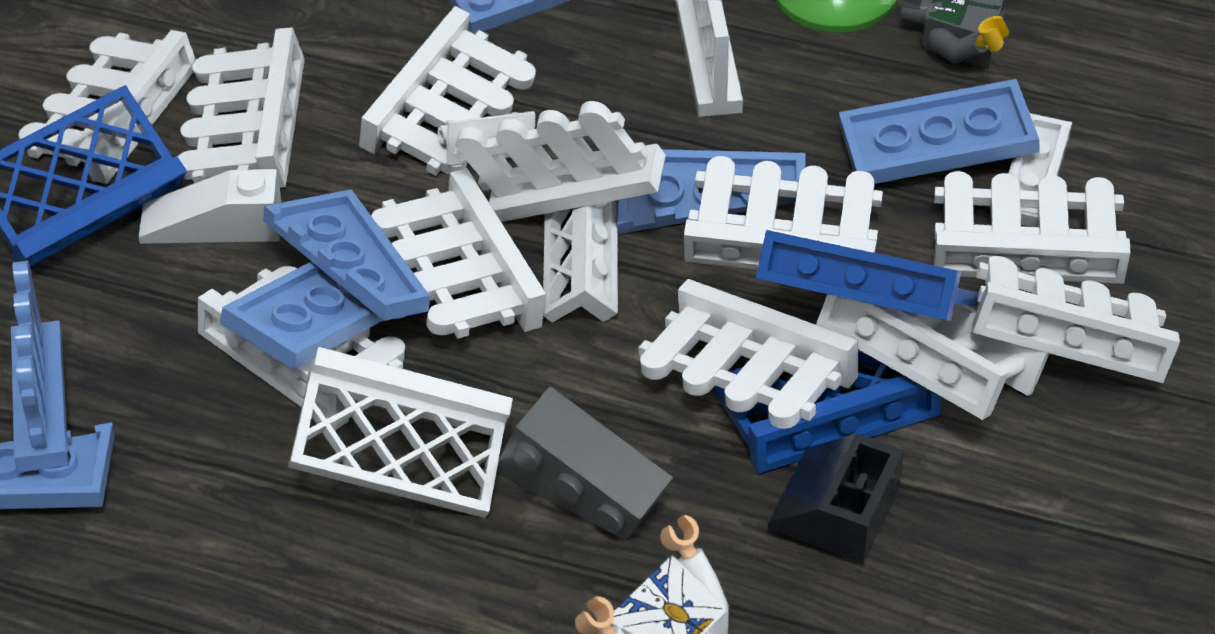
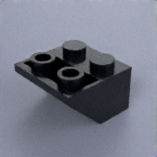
[768,433,904,563]

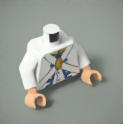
[575,515,729,634]

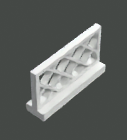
[674,0,743,117]
[288,347,513,518]

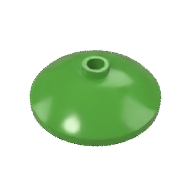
[775,0,899,33]

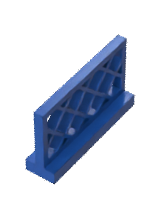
[0,85,187,267]
[756,230,978,321]
[712,349,940,474]

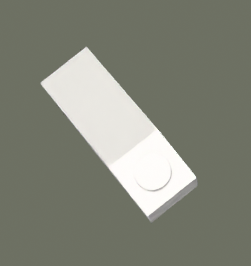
[139,169,282,244]

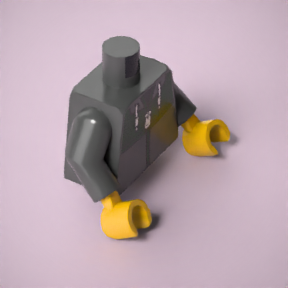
[901,0,1009,69]

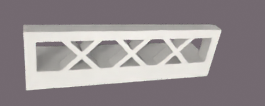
[543,200,618,323]

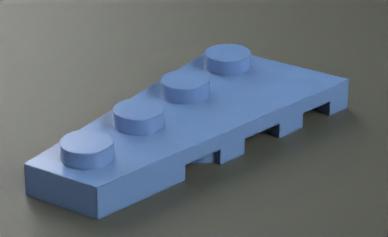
[617,149,805,235]
[263,189,430,321]
[0,422,115,509]

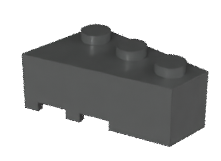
[496,386,673,541]

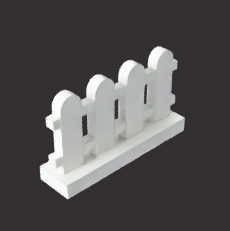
[359,6,535,175]
[178,27,304,188]
[19,30,196,184]
[453,101,666,222]
[684,156,883,270]
[371,168,546,338]
[933,171,1130,284]
[972,256,1180,383]
[198,266,405,431]
[638,279,858,429]

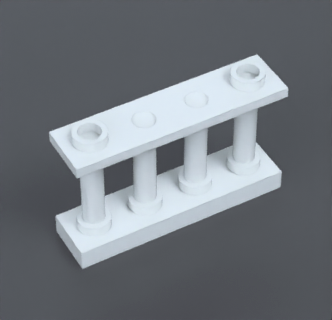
[816,294,1050,420]

